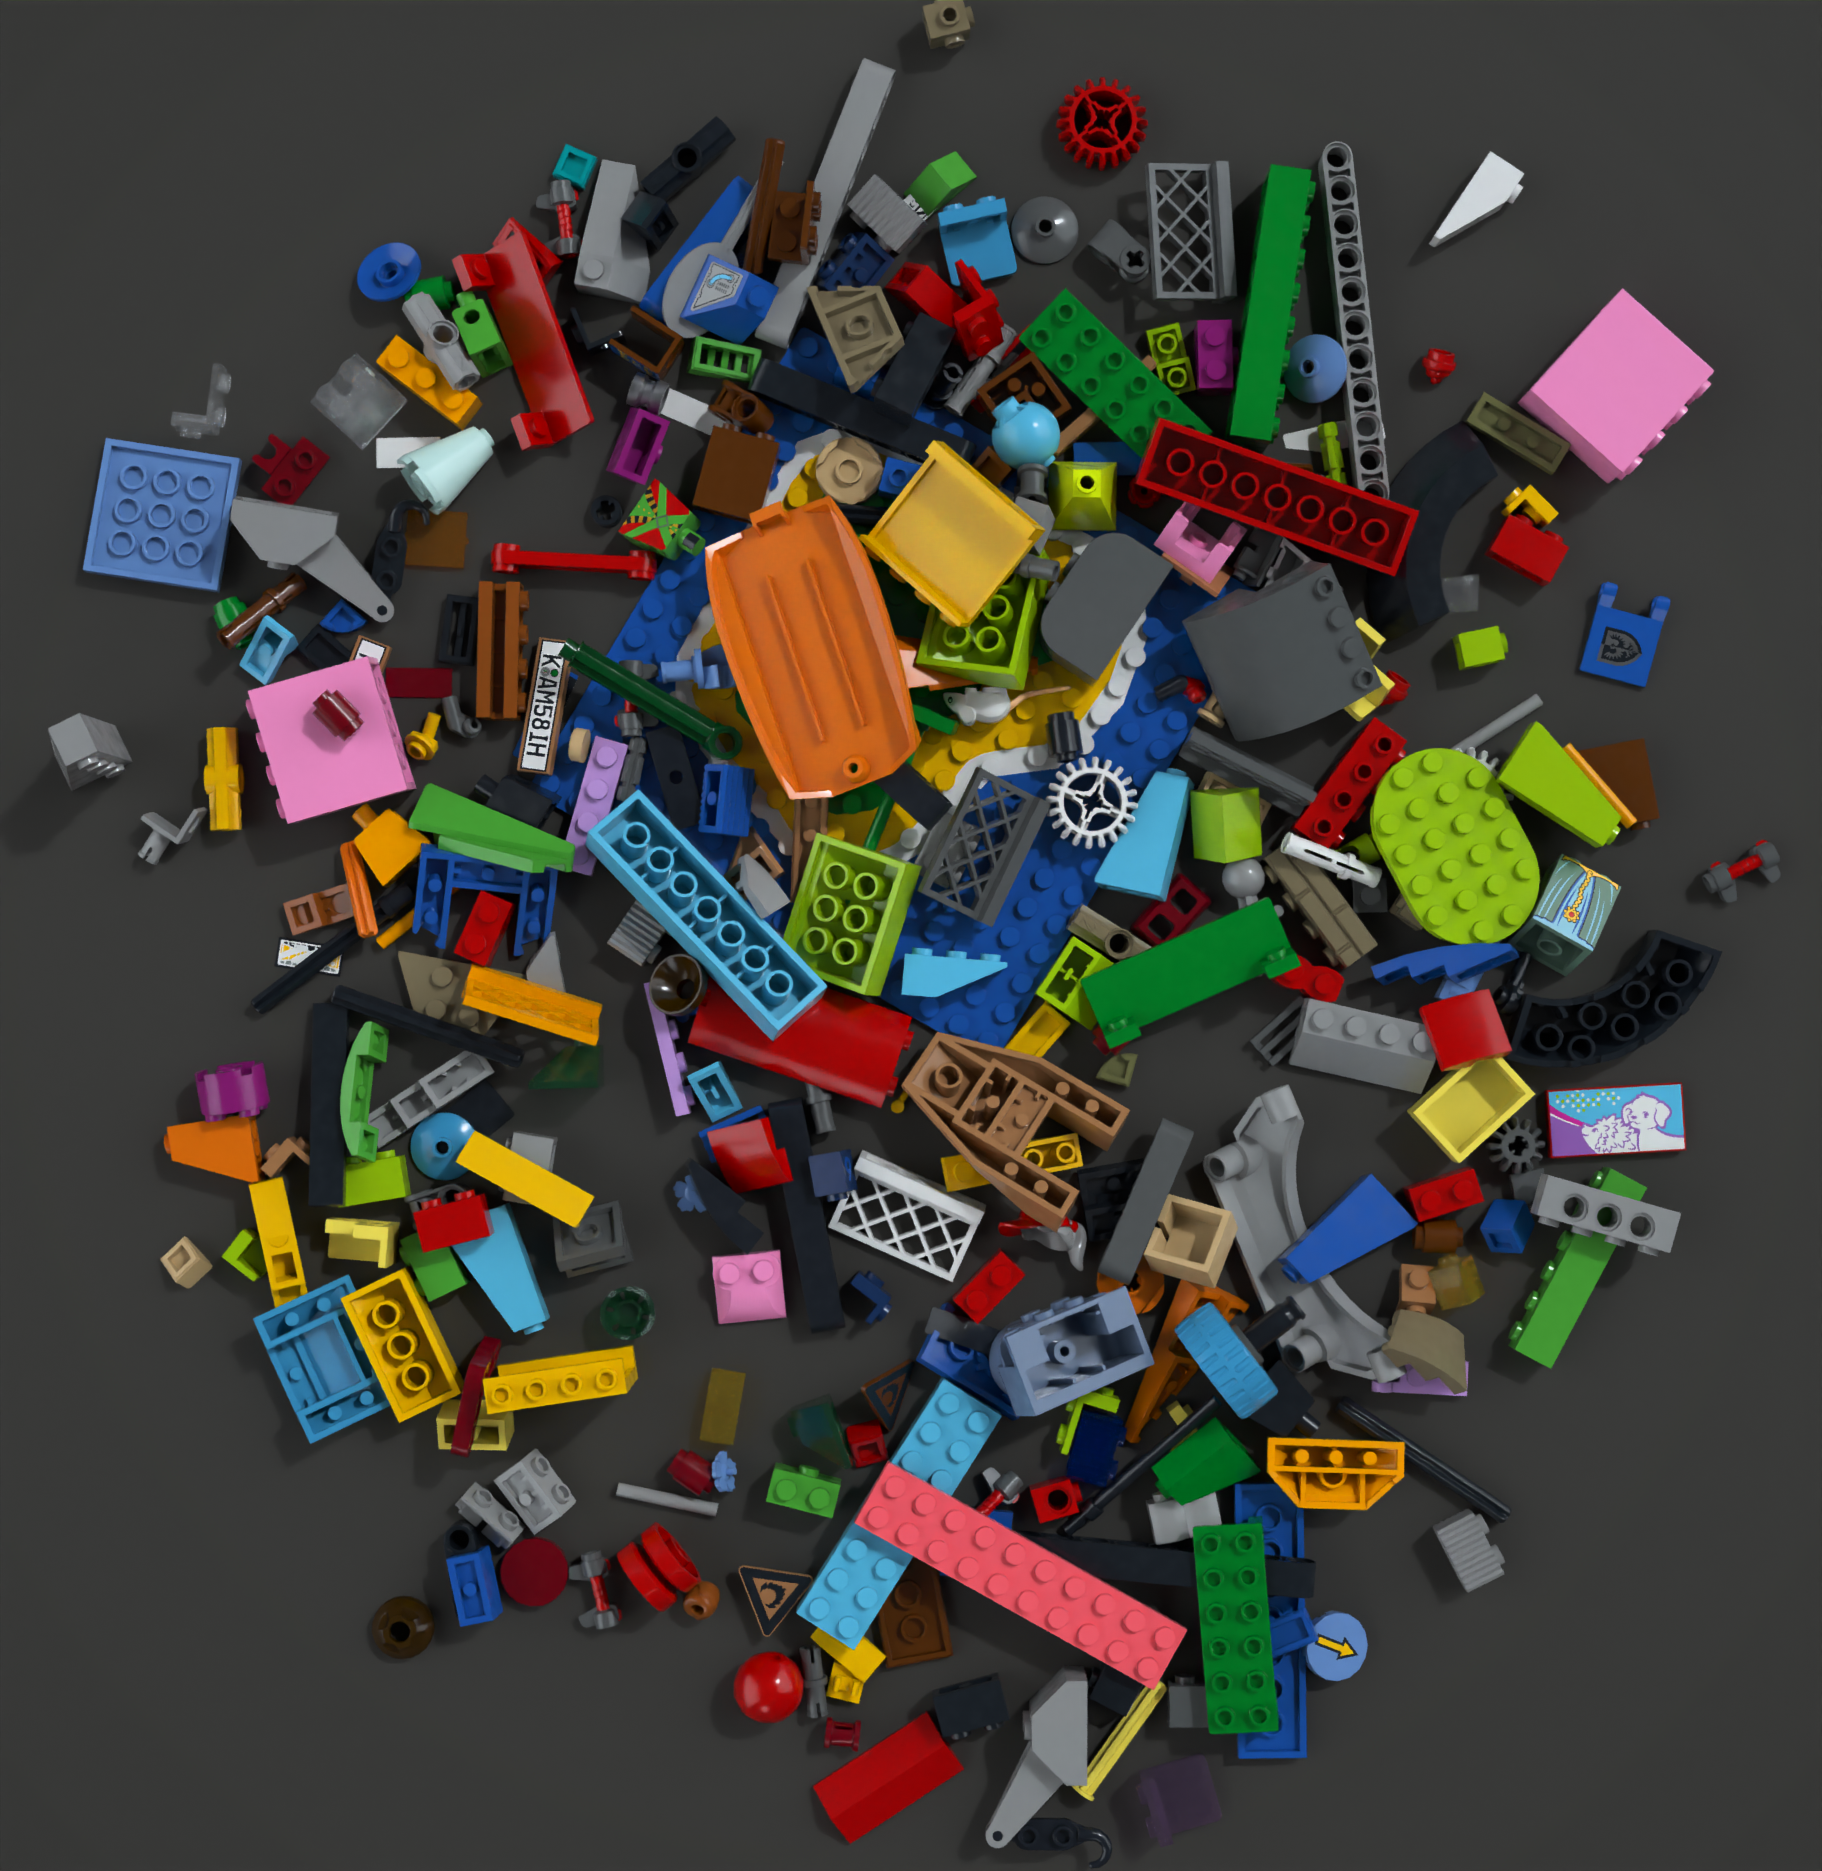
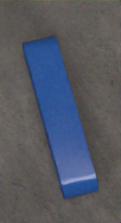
[639,176,753,326]

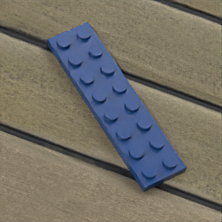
[1234,1482,1307,1759]

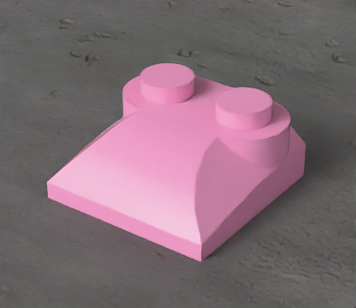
[712,1249,786,1324]

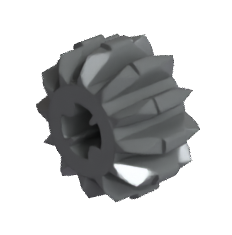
[1485,1116,1545,1174]

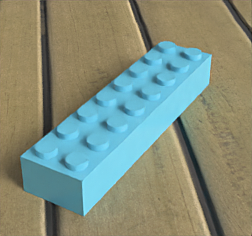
[585,789,828,1041]
[796,1377,1002,1650]

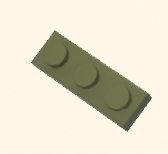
[1465,392,1571,475]

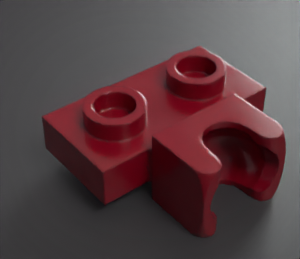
[251,433,330,505]

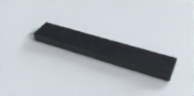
[309,1003,349,1207]

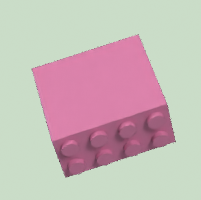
[1518,288,1714,484]
[246,656,417,824]

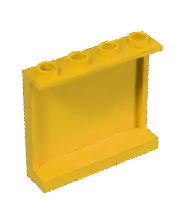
[858,440,1046,628]
[483,1344,638,1414]

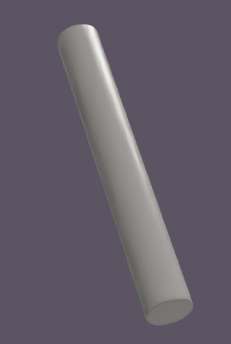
[1450,694,1543,754]
[616,1482,719,1517]

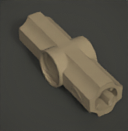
[1066,903,1151,961]

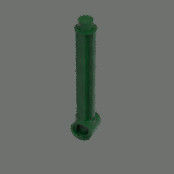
[558,638,743,760]

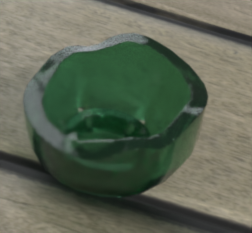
[600,1286,656,1341]

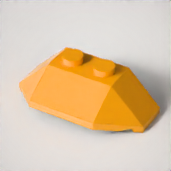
[1267,1437,1405,1510]

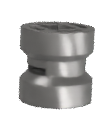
[626,372,670,416]

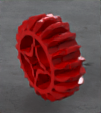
[1056,77,1148,171]

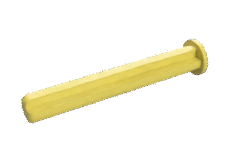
[1072,1680,1167,1801]

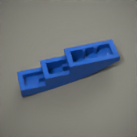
[1371,943,1519,986]

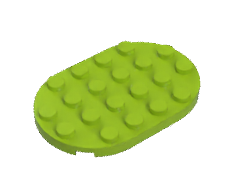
[1370,748,1540,945]

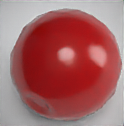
[734,1651,804,1724]

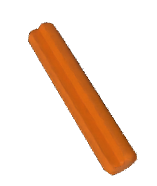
[340,841,378,938]

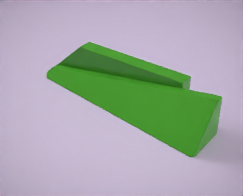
[408,783,575,873]

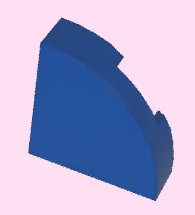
[319,598,368,634]

